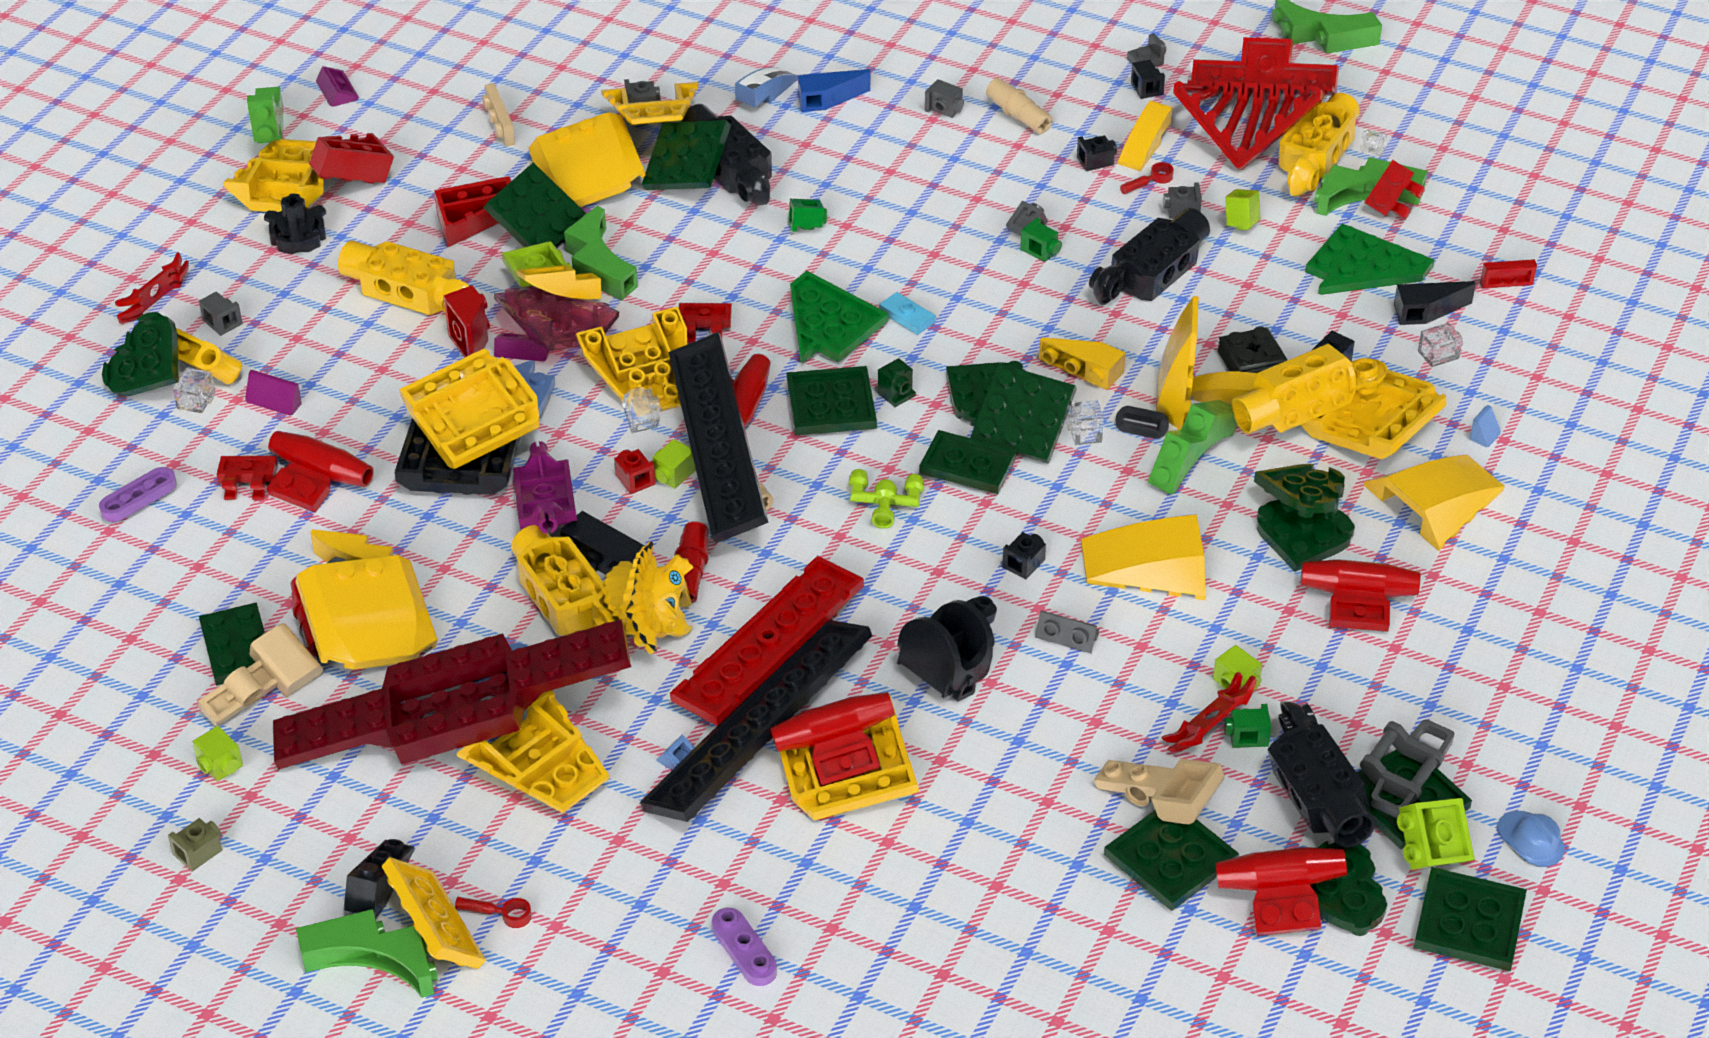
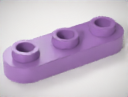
[99,467,177,522]
[712,908,777,986]

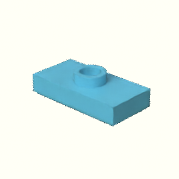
[879,292,936,335]

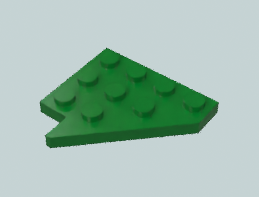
[1305,223,1435,295]
[790,271,888,363]

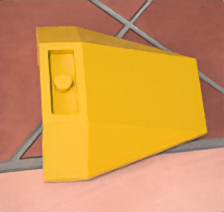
[576,306,687,418]

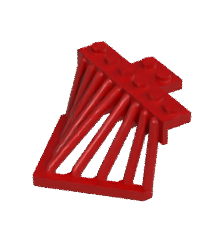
[1173,37,1339,170]

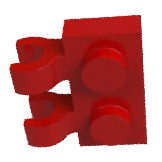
[1364,160,1425,220]
[679,303,732,343]
[217,456,278,500]

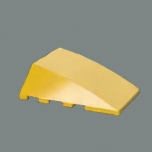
[601,82,699,126]
[223,139,324,212]
[1156,296,1199,430]
[1364,454,1505,551]
[1081,514,1206,600]
[457,690,609,813]

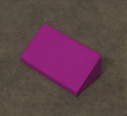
[316,66,359,107]
[494,333,553,362]
[245,370,302,415]

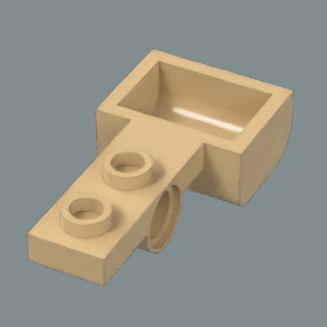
[197,623,323,727]
[1094,759,1224,824]

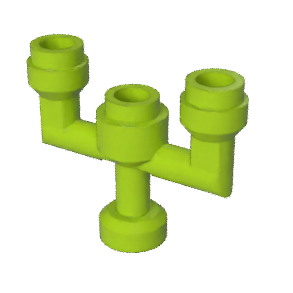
[848,469,924,529]

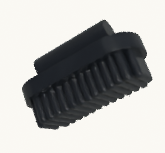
[1115,406,1169,439]

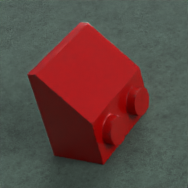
[443,285,490,358]

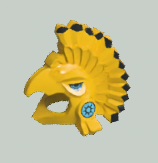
[601,541,693,654]

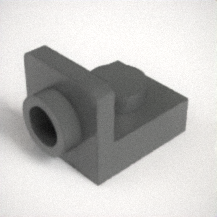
[1127,33,1166,67]
[1006,201,1048,236]

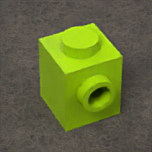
[1225,189,1261,230]
[652,439,696,489]
[1213,644,1262,691]
[192,726,243,782]

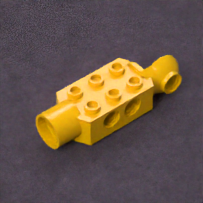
[1279,93,1360,196]
[338,240,469,315]
[1232,344,1387,434]
[511,525,628,635]

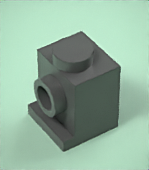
[624,79,661,103]
[925,79,964,118]
[1163,182,1202,219]
[199,291,243,336]

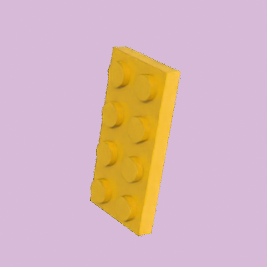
[382,857,486,969]

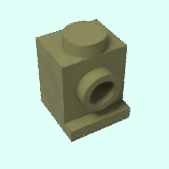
[168,818,223,872]

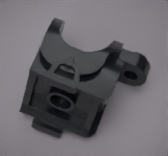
[897,596,997,702]

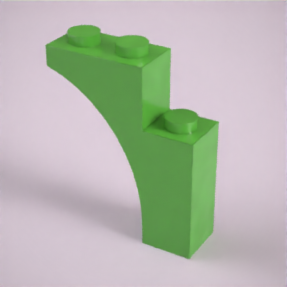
[1272,0,1382,54]
[247,86,283,144]
[1314,157,1428,216]
[564,206,638,301]
[1148,400,1237,494]
[296,909,438,998]

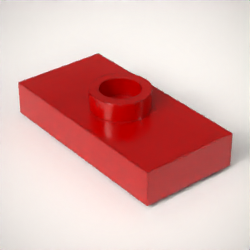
[1480,259,1537,289]

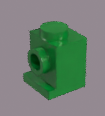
[787,198,827,232]
[1020,218,1062,262]
[1224,704,1272,748]

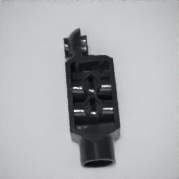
[681,104,772,205]
[1089,208,1210,305]
[1267,701,1375,848]

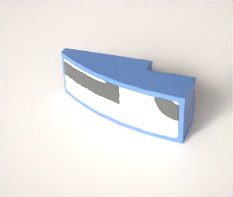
[735,67,798,108]

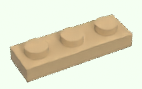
[482,83,515,147]

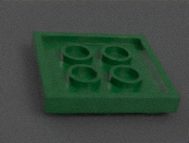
[641,120,731,190]
[483,162,586,247]
[970,363,1077,464]
[786,366,877,435]
[1357,750,1472,850]
[1104,810,1239,911]
[1413,867,1527,972]

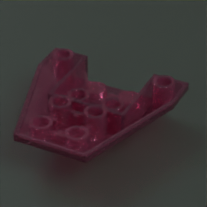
[494,286,619,351]

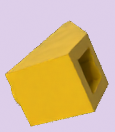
[1039,337,1126,390]

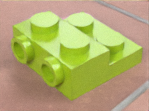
[502,241,572,287]
[1397,798,1475,870]

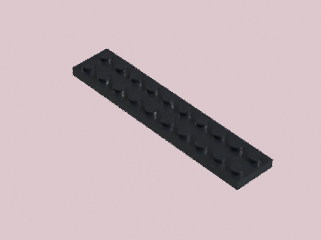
[669,332,769,544]
[640,620,873,822]

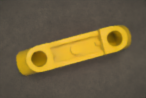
[176,328,243,385]

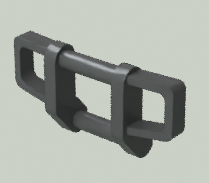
[1360,719,1455,818]

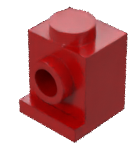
[614,449,655,494]

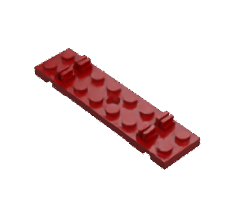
[670,555,864,726]

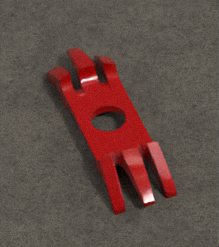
[115,252,189,324]
[1161,672,1257,752]

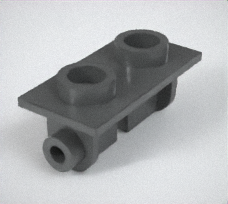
[1035,610,1099,653]

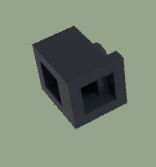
[1131,60,1165,99]
[1077,135,1117,172]
[1002,532,1046,579]

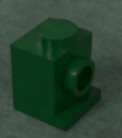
[878,358,916,407]

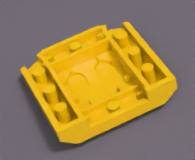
[528,112,646,207]
[399,348,540,469]
[1301,370,1447,459]
[295,555,438,670]
[780,693,919,820]

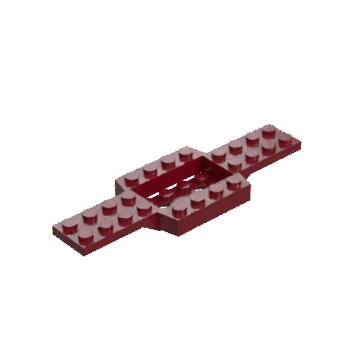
[273,619,631,770]

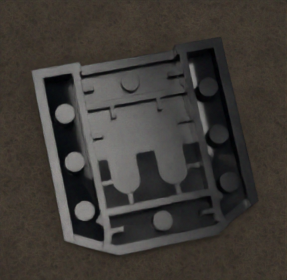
[394,418,520,495]

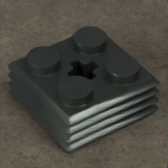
[1217,327,1288,373]

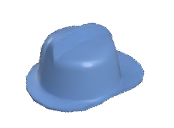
[1497,811,1565,867]

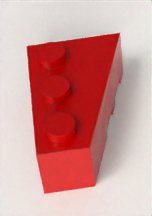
[309,133,394,184]
[434,176,511,248]

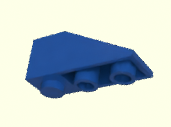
[798,69,871,112]

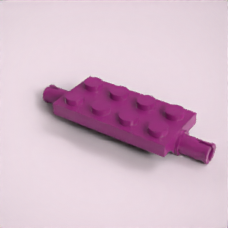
[513,441,577,533]

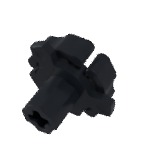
[264,194,327,254]

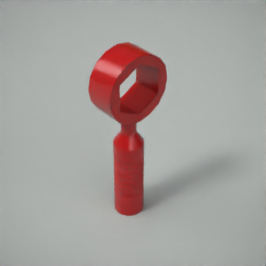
[1120,162,1174,194]
[455,897,532,928]

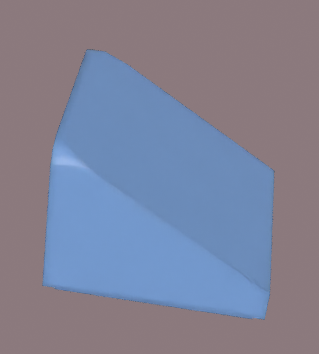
[1470,405,1501,447]
[657,735,695,770]

